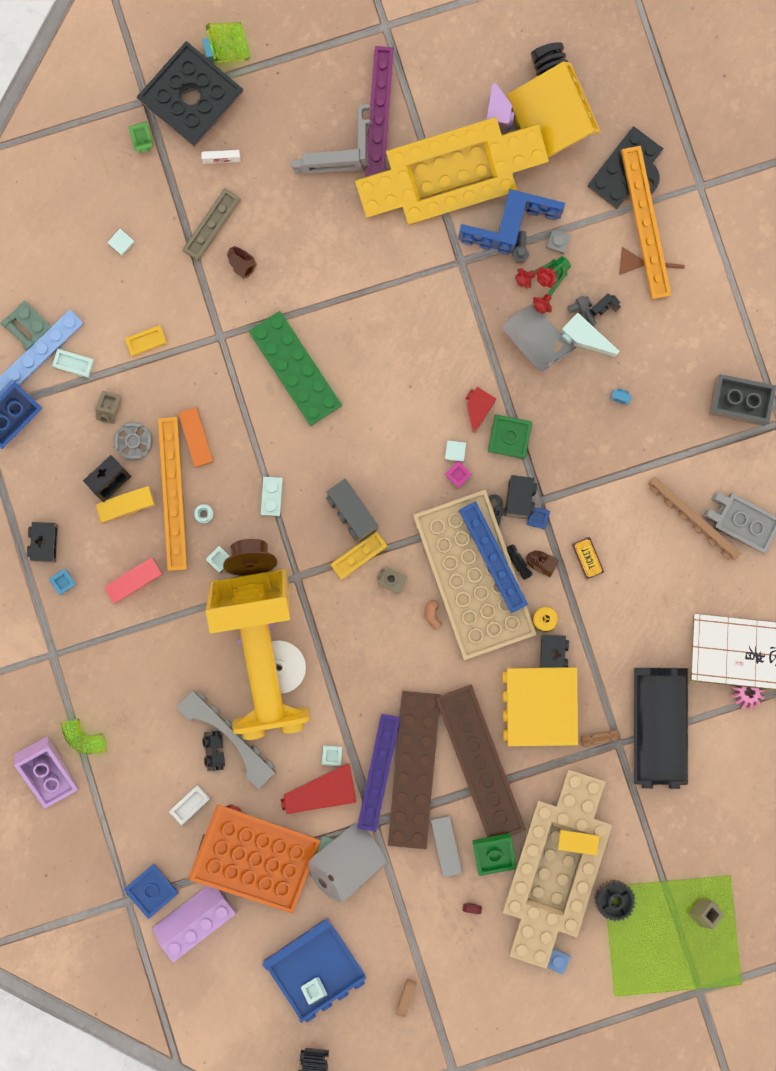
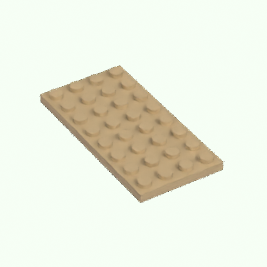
[413,490,537,660]

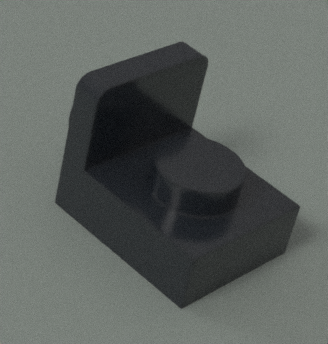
[590,293,621,317]

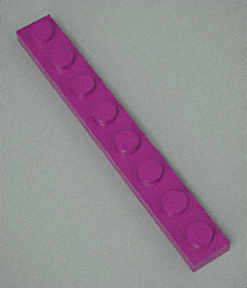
[365,46,394,177]

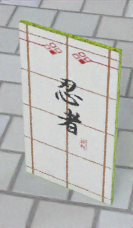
[690,614,776,690]

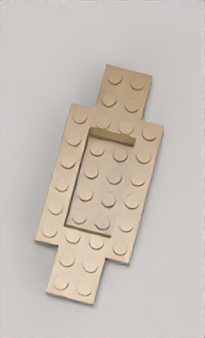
[502,769,612,969]

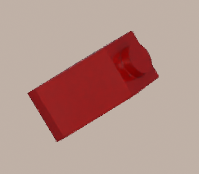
[465,387,496,433]

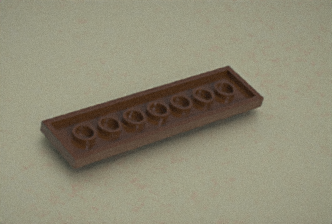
[435,684,526,837]
[388,691,441,849]

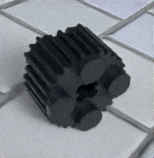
[594,880,636,921]
[298,1048,329,1071]

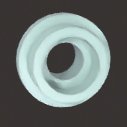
[194,504,214,524]

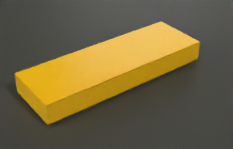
[330,531,388,580]

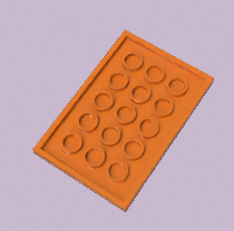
[188,804,321,914]

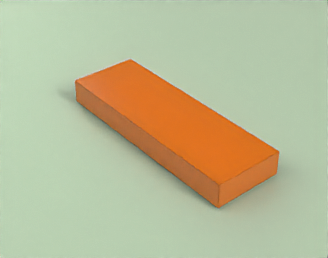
[178,407,213,468]

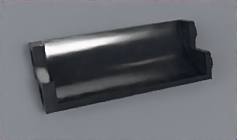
[634,668,688,789]

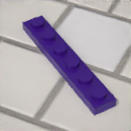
[357,714,400,832]

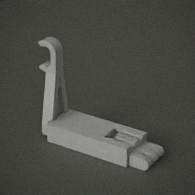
[290,104,372,174]

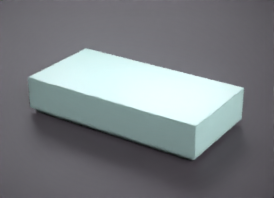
[52,348,95,378]

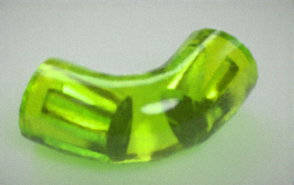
[60,719,107,754]

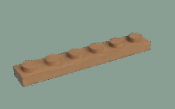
[648,476,742,560]

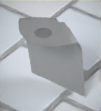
[502,304,576,371]
[308,822,387,902]

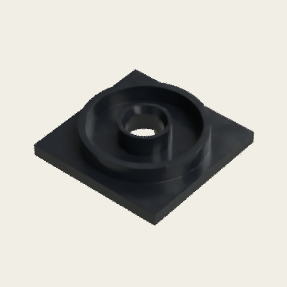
[137,41,244,147]

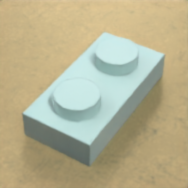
[261,477,283,516]

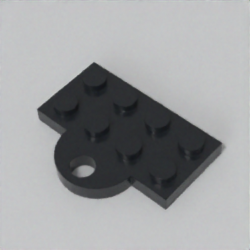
[587,126,664,209]

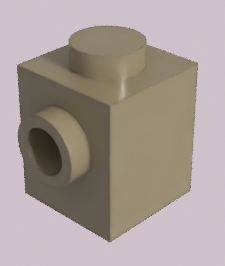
[377,566,407,595]
[688,899,724,929]

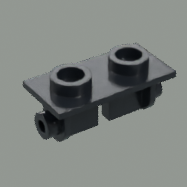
[202,731,225,771]

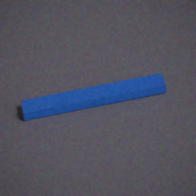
[458,501,528,613]

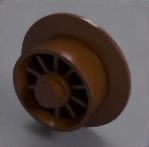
[223,539,277,576]

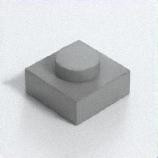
[546,229,571,254]

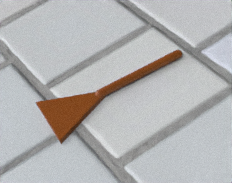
[620,247,685,274]

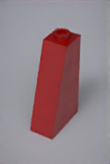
[281,763,356,814]

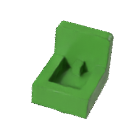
[129,121,153,153]

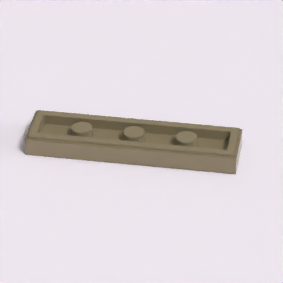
[182,188,241,262]

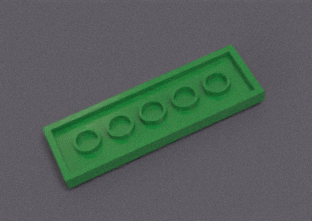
[248,311,342,427]

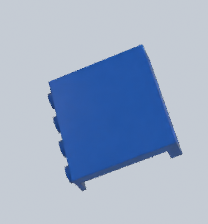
[262,917,366,1023]

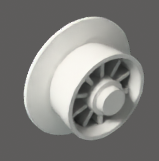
[272,640,306,694]

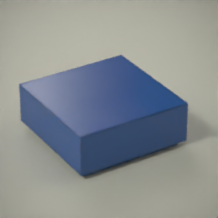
[527,507,550,530]

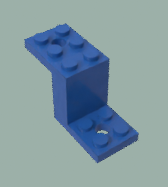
[458,189,565,255]

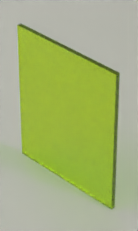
[607,875,742,997]

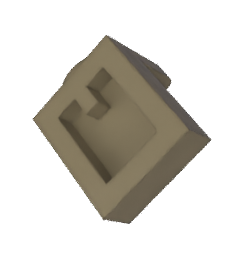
[95,391,121,424]

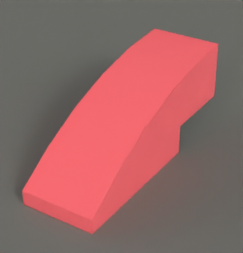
[104,558,163,604]

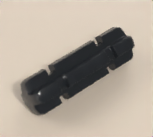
[506,544,532,580]

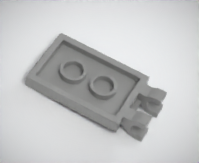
[703,492,776,554]

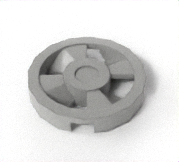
[114,422,153,460]

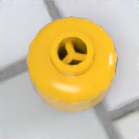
[532,607,558,632]

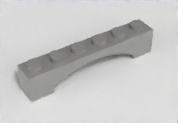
[176,691,276,790]

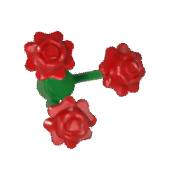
[515,256,571,314]

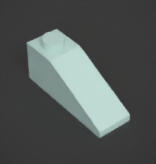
[561,313,620,357]

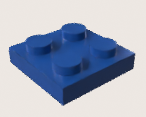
[124,863,179,919]

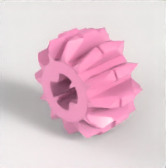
[732,685,765,709]

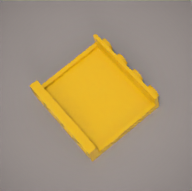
[506,61,601,164]
[502,666,578,746]

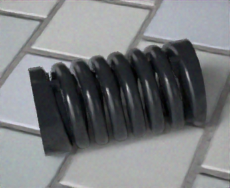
[531,42,568,76]

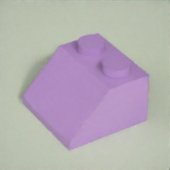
[486,83,515,134]

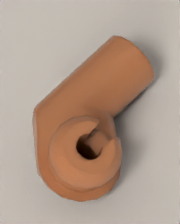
[424,600,442,630]

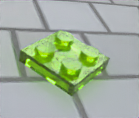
[205,22,251,62]

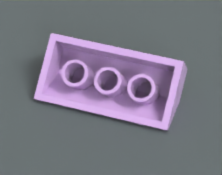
[152,886,237,962]

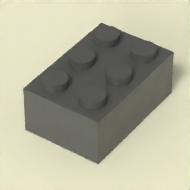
[709,374,776,426]
[326,478,379,542]

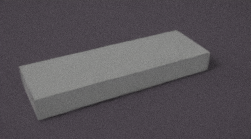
[431,816,462,878]

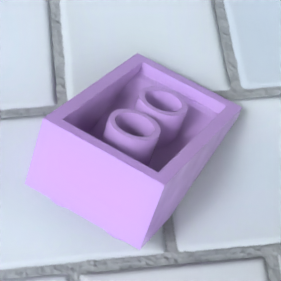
[14,736,78,809]

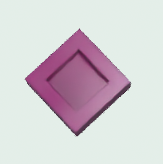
[445,461,472,488]

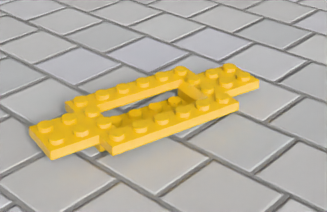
[355,117,549,225]

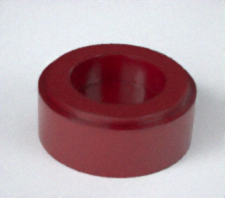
[462,903,482,914]

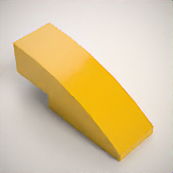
[96,486,155,523]

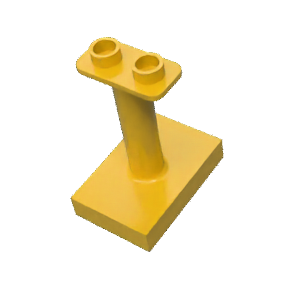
[206,569,310,740]

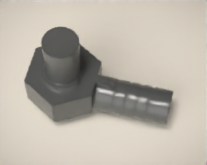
[512,231,529,263]
[567,296,596,326]

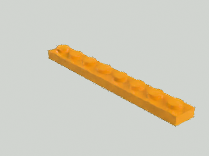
[621,146,671,300]
[158,417,188,571]

